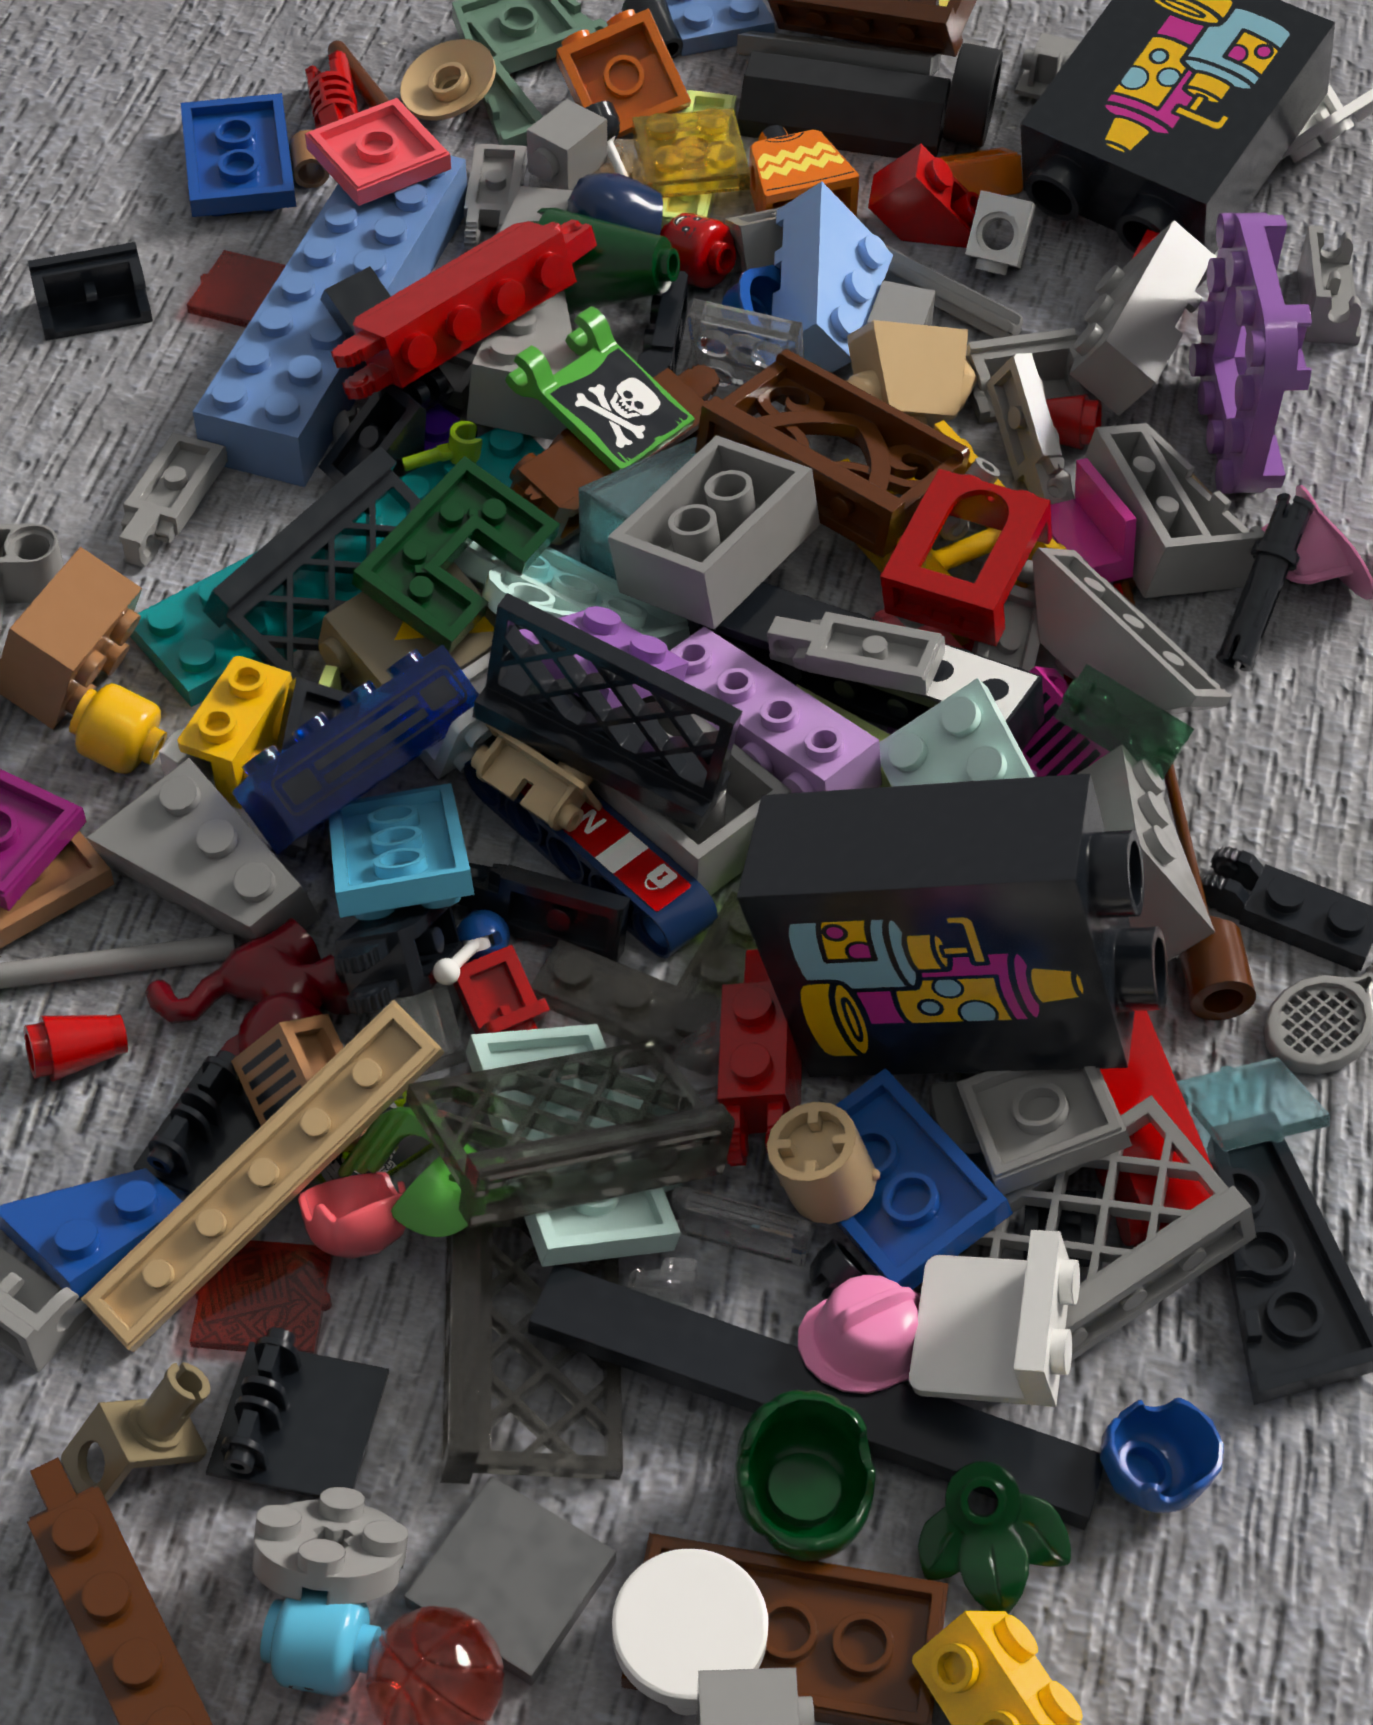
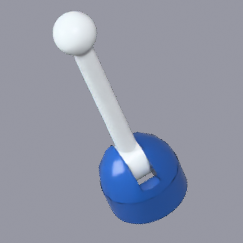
[433,910,510,985]

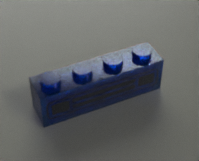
[232,645,479,855]

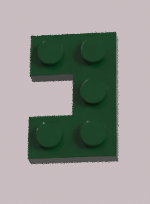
[351,456,560,654]

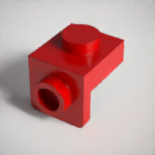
[453,944,550,1034]

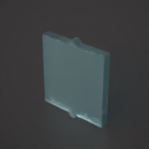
[1176,1057,1330,1152]

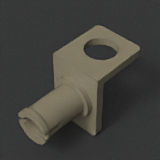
[61,1362,210,1502]

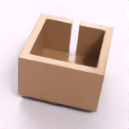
[0,547,142,730]

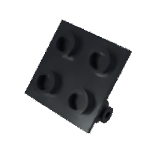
[133,1050,261,1194]
[206,1327,389,1498]

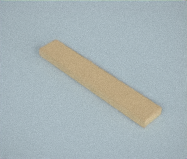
[81,1000,445,1352]

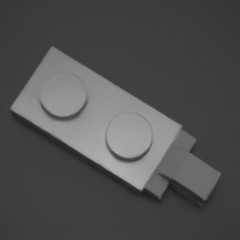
[986,353,1074,504]
[119,433,228,568]
[767,612,945,696]

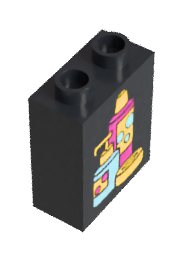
[1020,0,1335,254]
[736,773,1168,1077]

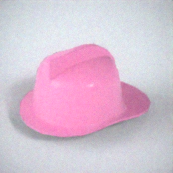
[1261,485,1373,600]
[798,1275,921,1394]

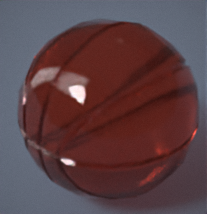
[365,1605,505,1725]

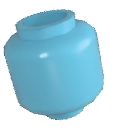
[260,1587,382,1697]

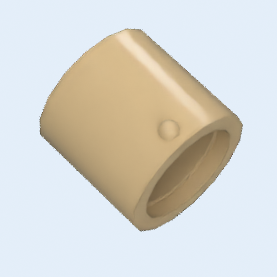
[767,1102,880,1224]

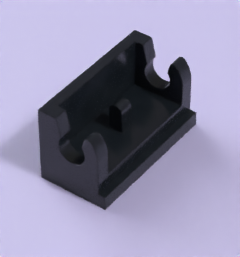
[28,242,153,341]

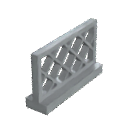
[974,1095,1256,1361]

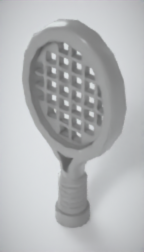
[1263,963,1373,1075]

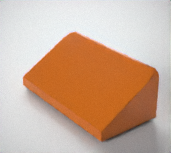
[935,147,1023,196]

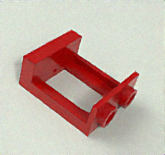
[880,468,1052,647]

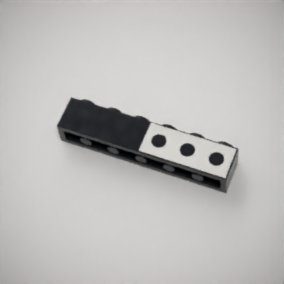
[687,582,1044,751]

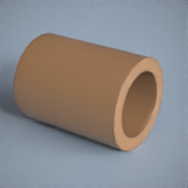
[289,130,329,188]

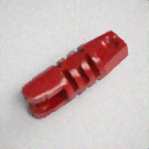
[305,50,359,129]

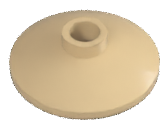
[400,39,496,121]

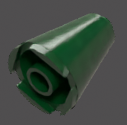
[531,208,680,315]

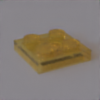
[633,108,750,198]

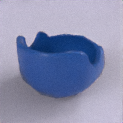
[1100,1398,1224,1513]

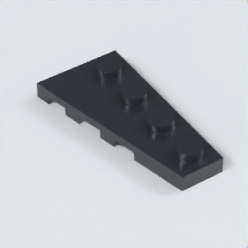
[1207,1118,1373,1405]

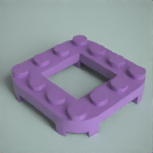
[1189,212,1312,494]

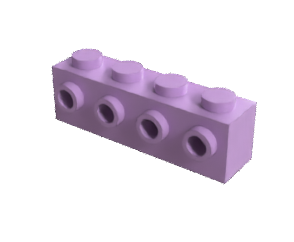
[670,627,882,793]

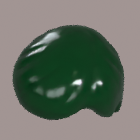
[734,1389,876,1562]

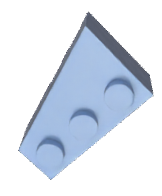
[770,181,893,373]

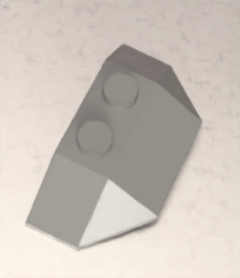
[1032,547,1232,719]

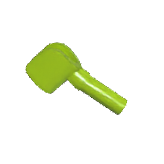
[401,421,482,472]

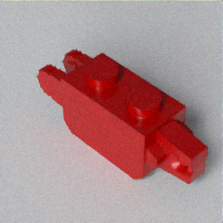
[717,949,802,1167]

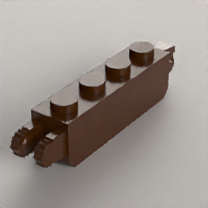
[509,364,720,545]
[27,1457,213,1725]

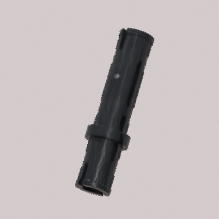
[1216,493,1314,672]

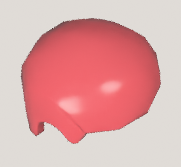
[298,1172,406,1259]

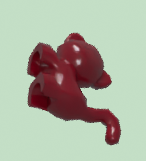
[145,918,351,1056]

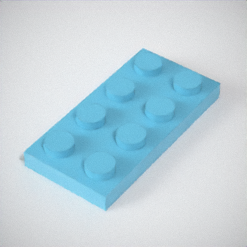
[328,783,475,920]

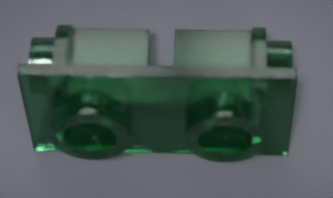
[1054,664,1194,780]

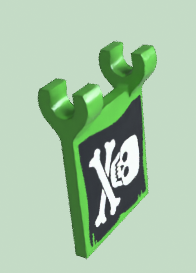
[505,306,695,477]

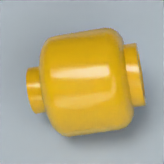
[69,683,167,774]

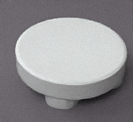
[612,1549,768,1716]

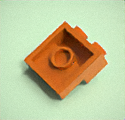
[556,8,691,139]

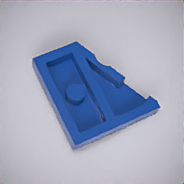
[0,1168,183,1299]

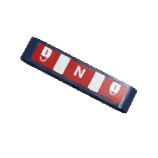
[464,746,718,959]

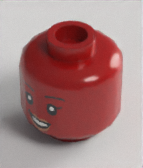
[660,213,736,289]

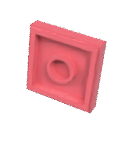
[305,98,451,206]

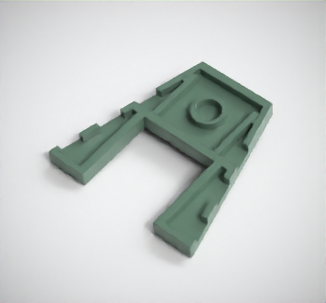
[452,0,608,146]

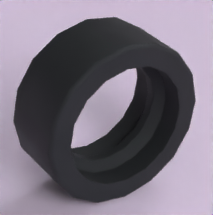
[943,43,1003,147]

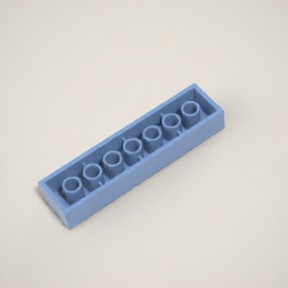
[193,156,467,487]

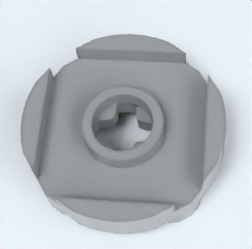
[252,1487,408,1605]

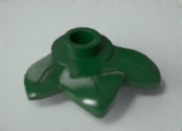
[918,1461,1071,1614]

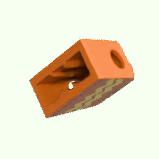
[749,125,860,217]

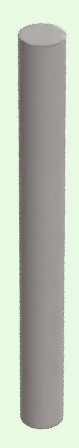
[0,934,236,989]

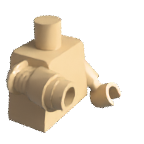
[845,320,977,428]

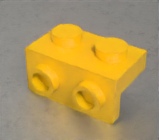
[177,656,292,809]
[912,1611,1083,1725]

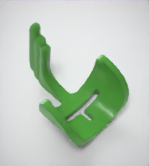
[338,1107,516,1237]

